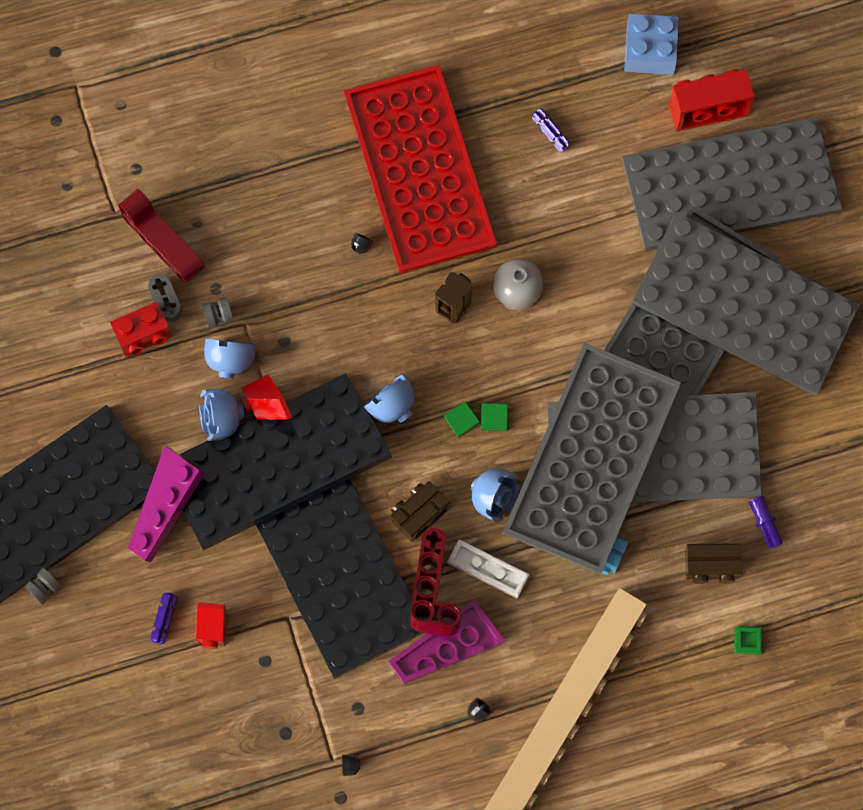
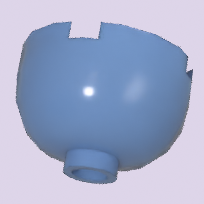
[204,338,257,379]
[363,374,415,423]
[199,389,244,441]
[471,468,520,522]

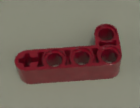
[118,189,205,284]
[410,528,461,636]

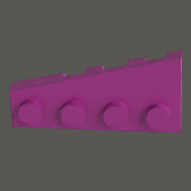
[128,446,205,562]
[388,600,506,684]

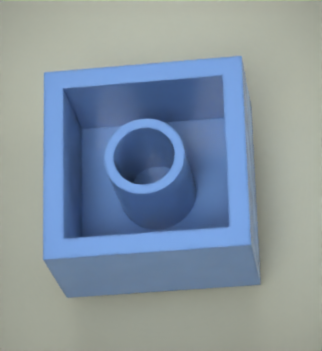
[624,14,679,75]

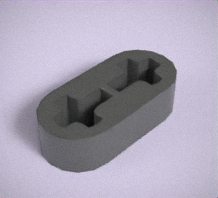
[148,274,182,322]

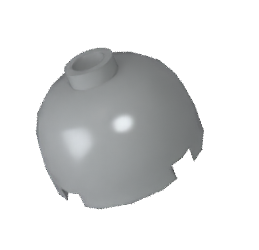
[493,258,544,311]

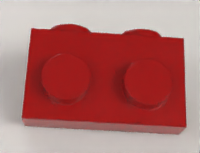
[110,302,172,357]

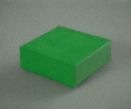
[444,402,480,438]
[481,403,507,431]
[734,626,762,655]

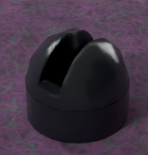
[351,233,373,254]
[467,698,491,722]
[342,754,361,776]

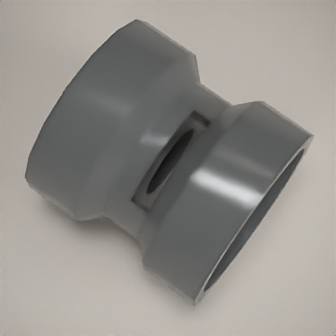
[202,297,233,328]
[24,568,61,605]

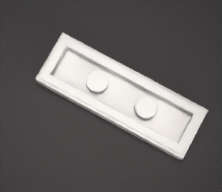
[447,540,529,599]

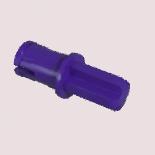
[749,496,783,548]

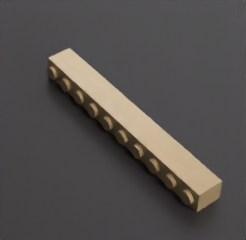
[484,588,647,810]

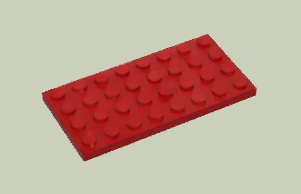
[344,65,497,275]

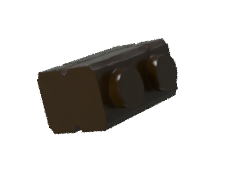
[435,272,472,324]
[390,481,451,542]
[685,543,741,584]

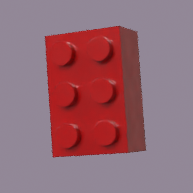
[669,69,755,132]

